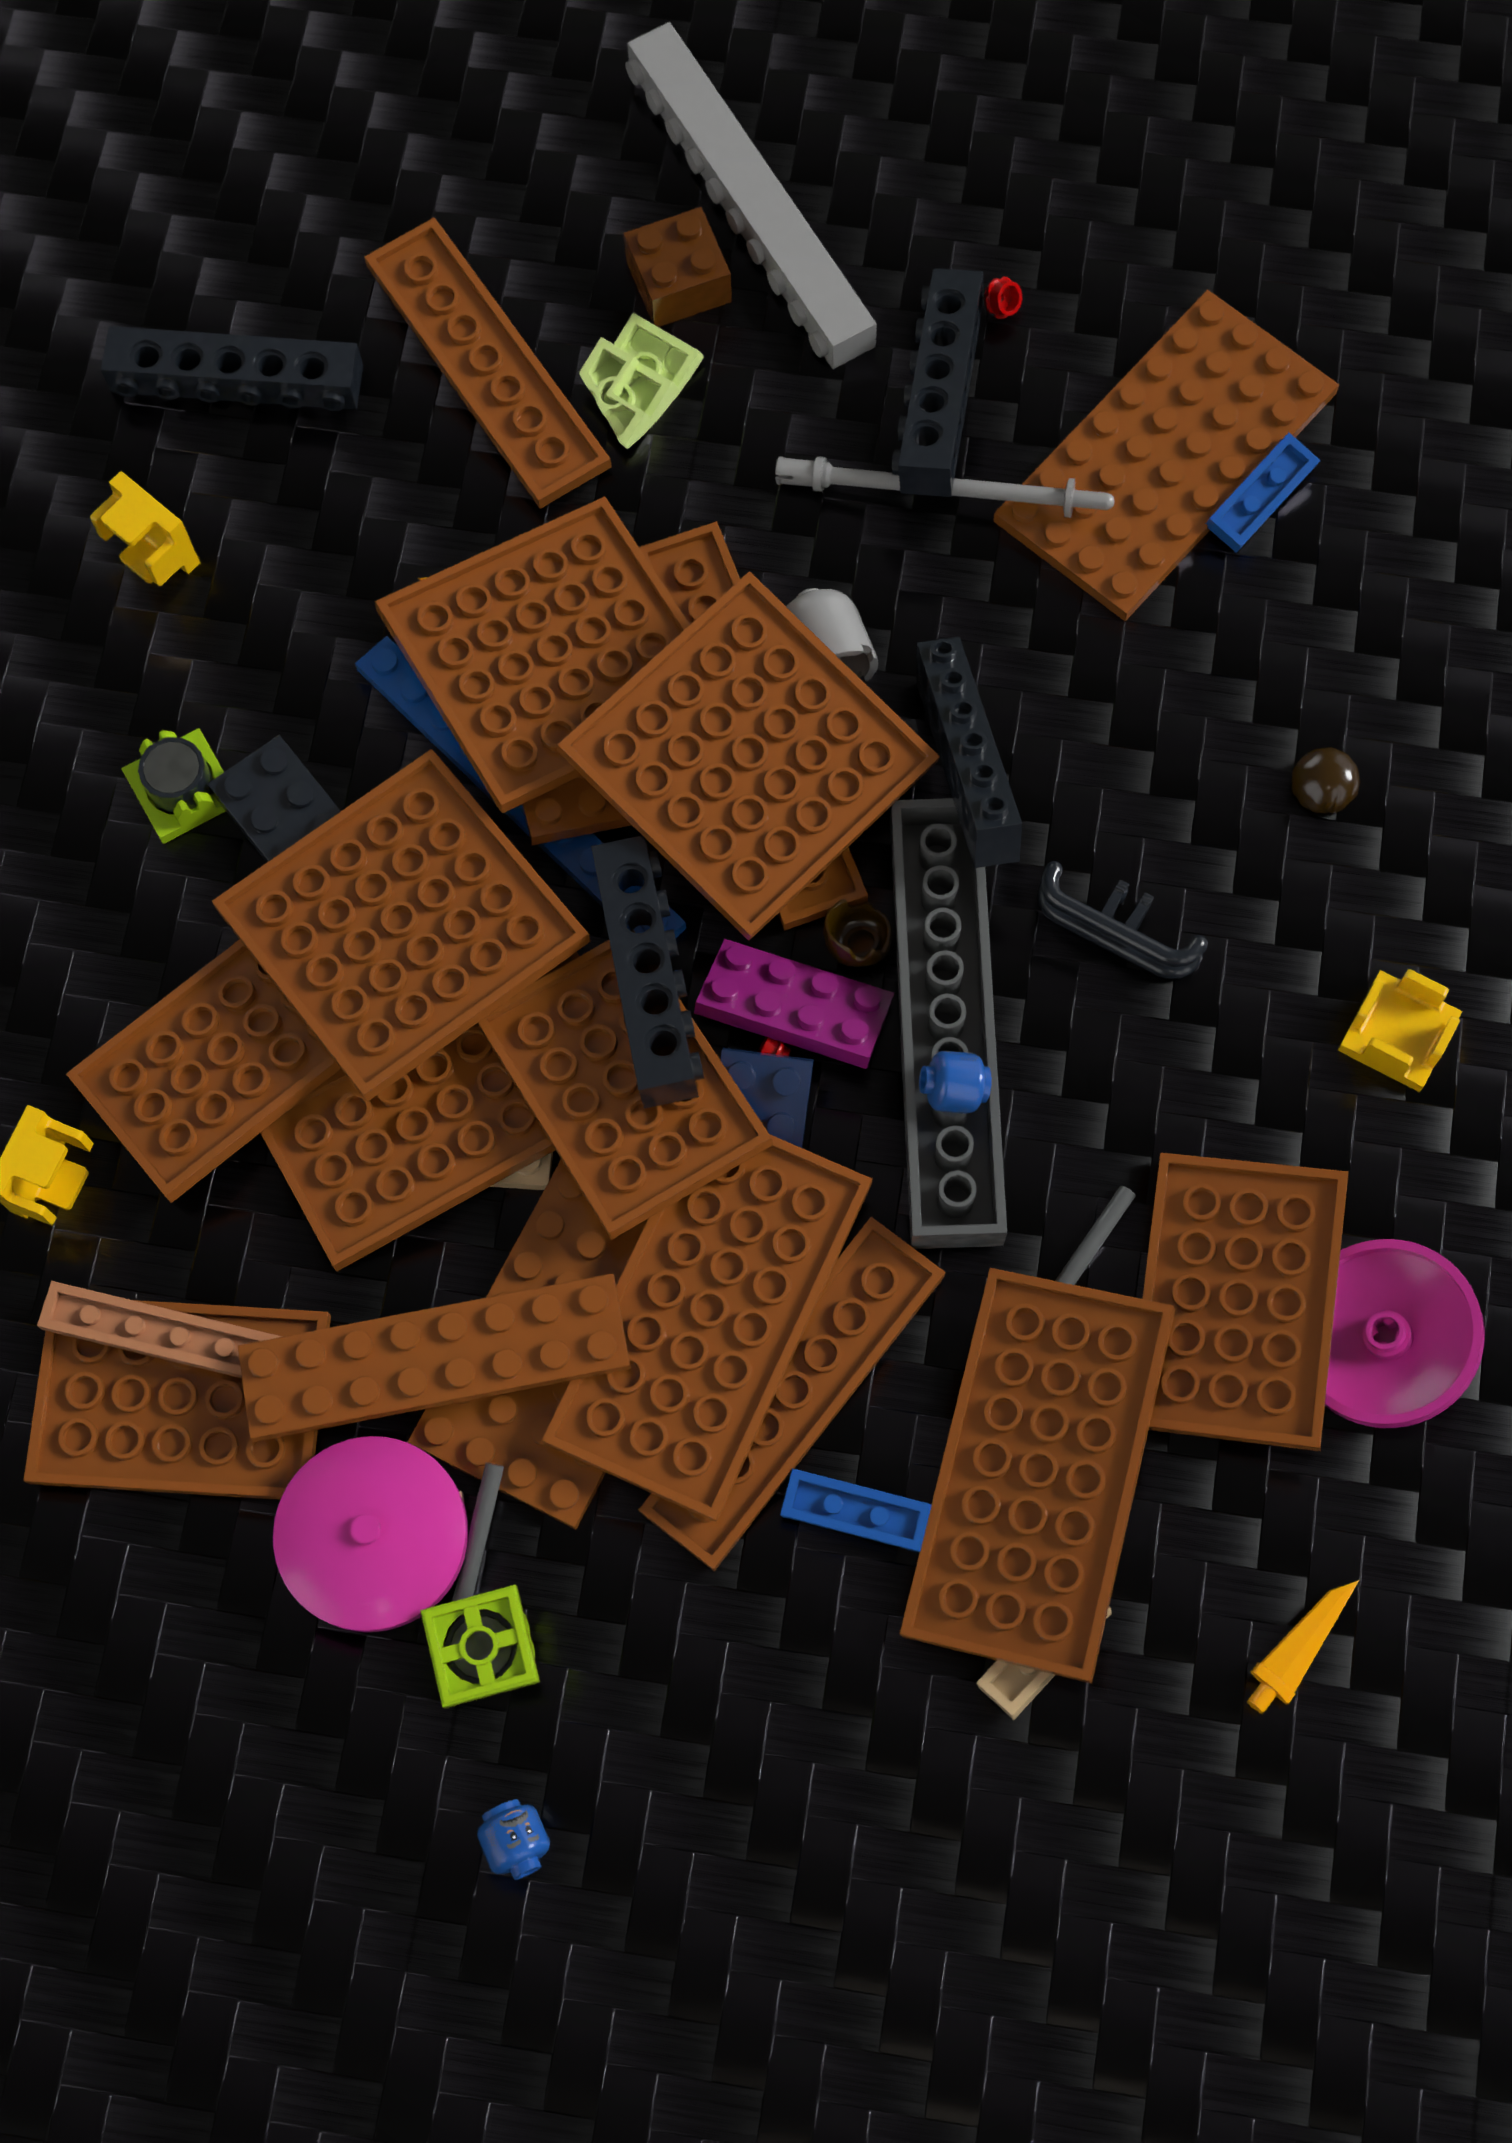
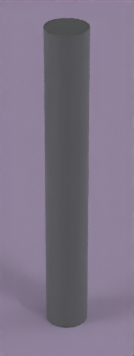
[1055,1186,1136,1285]
[452,1462,504,1602]

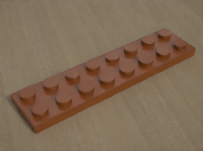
[364,217,611,509]
[639,1217,946,1571]
[237,1273,631,1442]

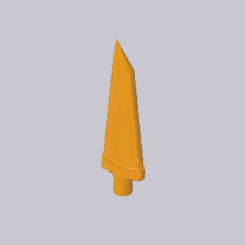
[1247,1580,1359,1714]

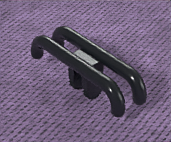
[1037,861,1208,979]

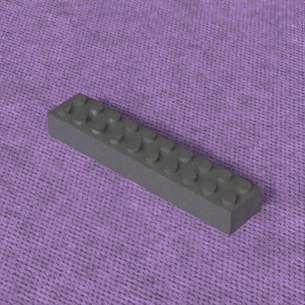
[890,798,1007,1249]

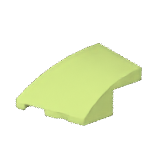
[579,313,704,449]

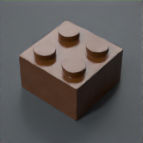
[624,207,732,327]

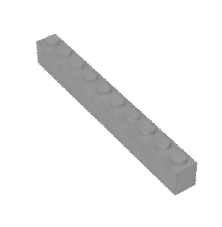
[626,22,877,369]

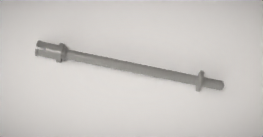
[775,456,1115,518]

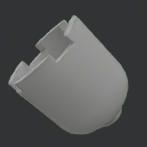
[786,588,878,681]

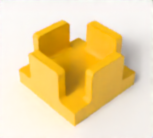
[90,471,200,586]
[1338,969,1463,1092]
[0,1105,94,1226]

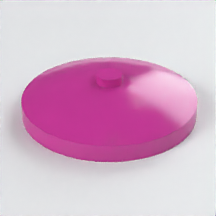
[1325,1239,1485,1428]
[273,1436,468,1632]

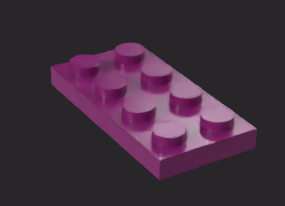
[694,939,894,1069]

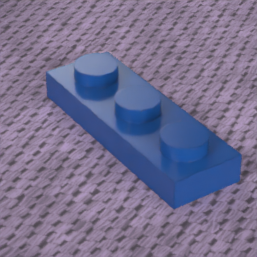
[1206,432,1320,553]
[781,1468,932,1553]

